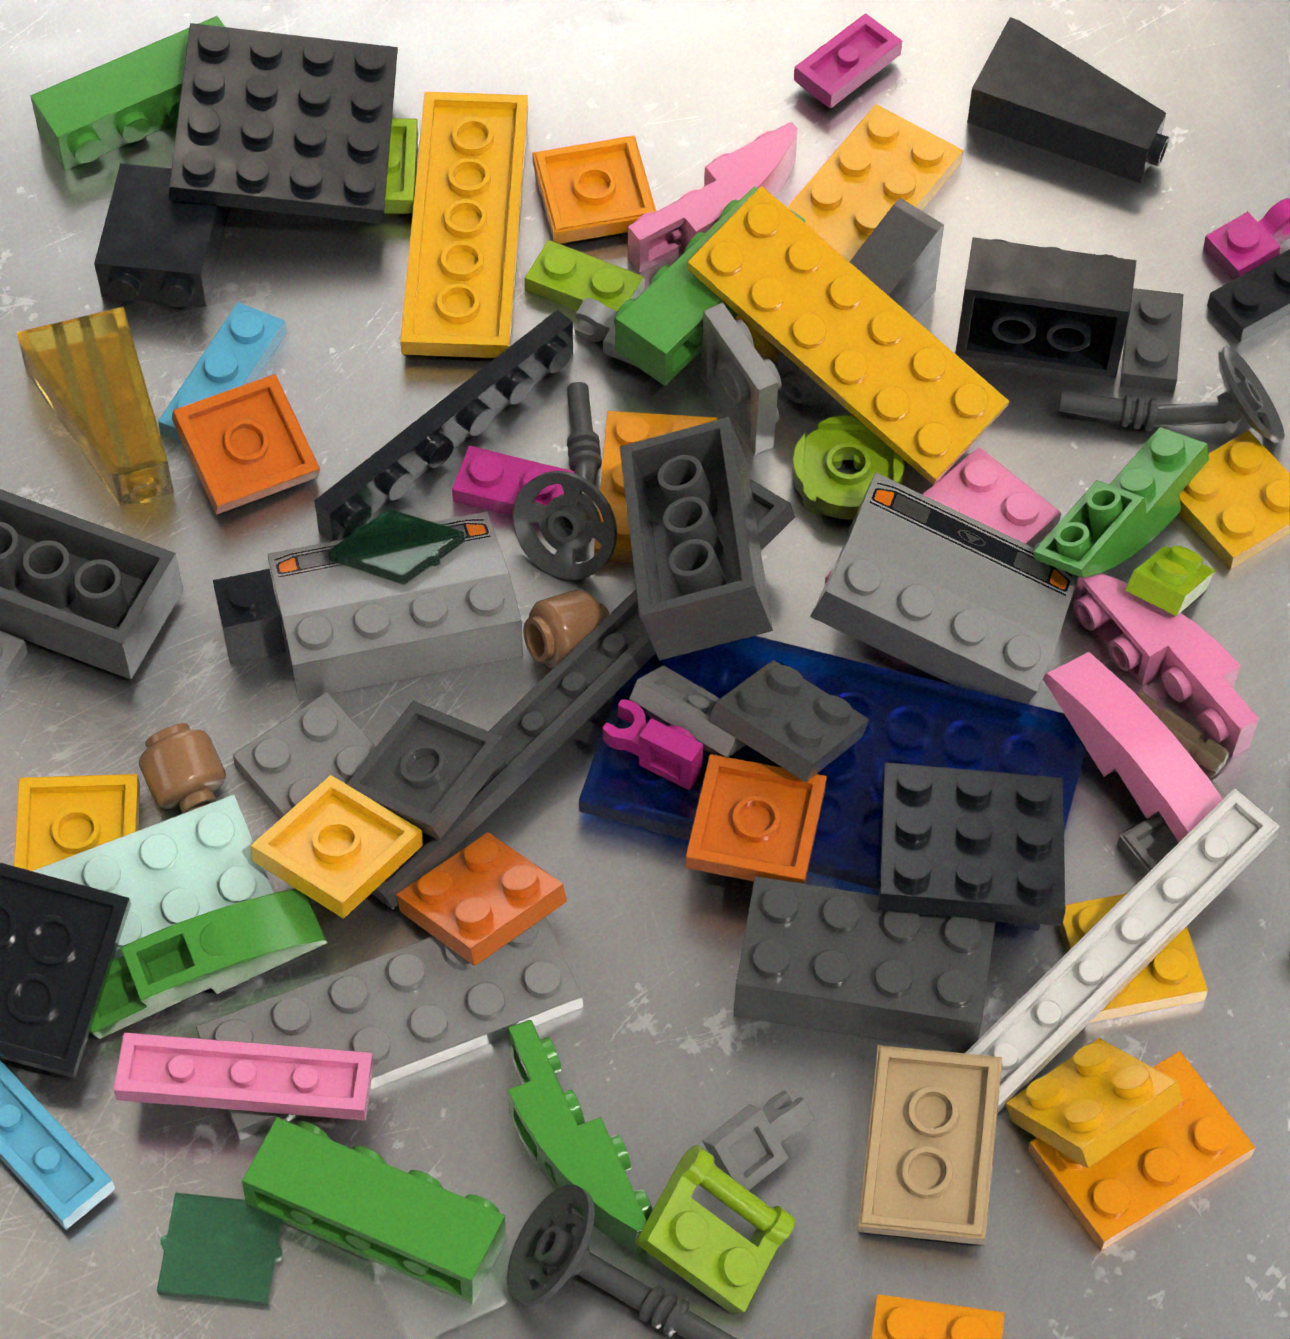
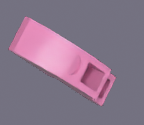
[628,122,798,274]
[1073,573,1259,759]

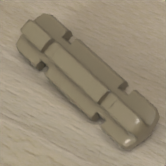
[1135,691,1229,778]

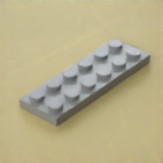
[196,917,583,1140]

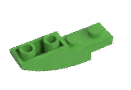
[1034,427,1209,578]
[91,889,328,1039]
[508,1019,653,1255]

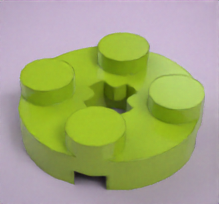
[792,415,904,519]

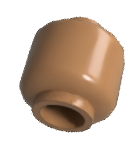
[523,589,610,669]
[139,723,226,814]

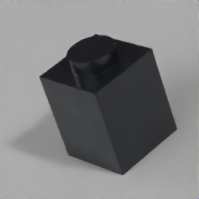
[213,569,286,664]

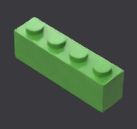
[30,16,225,171]
[614,186,805,386]
[242,1117,506,1305]

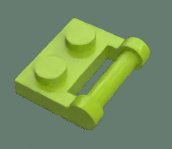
[635,1145,796,1314]

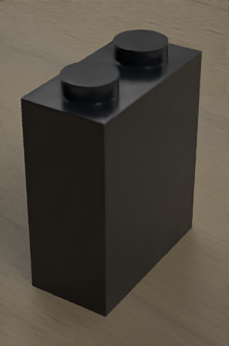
[94,163,230,307]

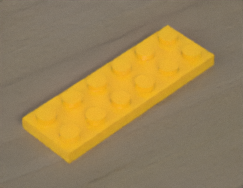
[400,91,529,358]
[734,104,963,363]
[687,186,1010,486]

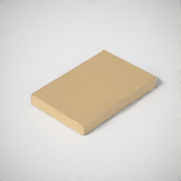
[858,1045,1002,1245]

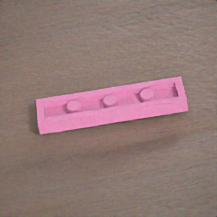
[113,1033,374,1121]

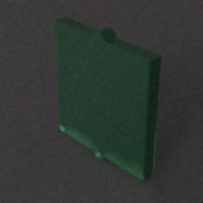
[328,508,465,585]
[157,1192,283,1306]

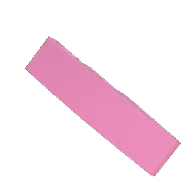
[1043,652,1223,842]

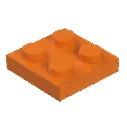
[172,374,320,515]
[685,754,827,884]
[396,832,567,966]

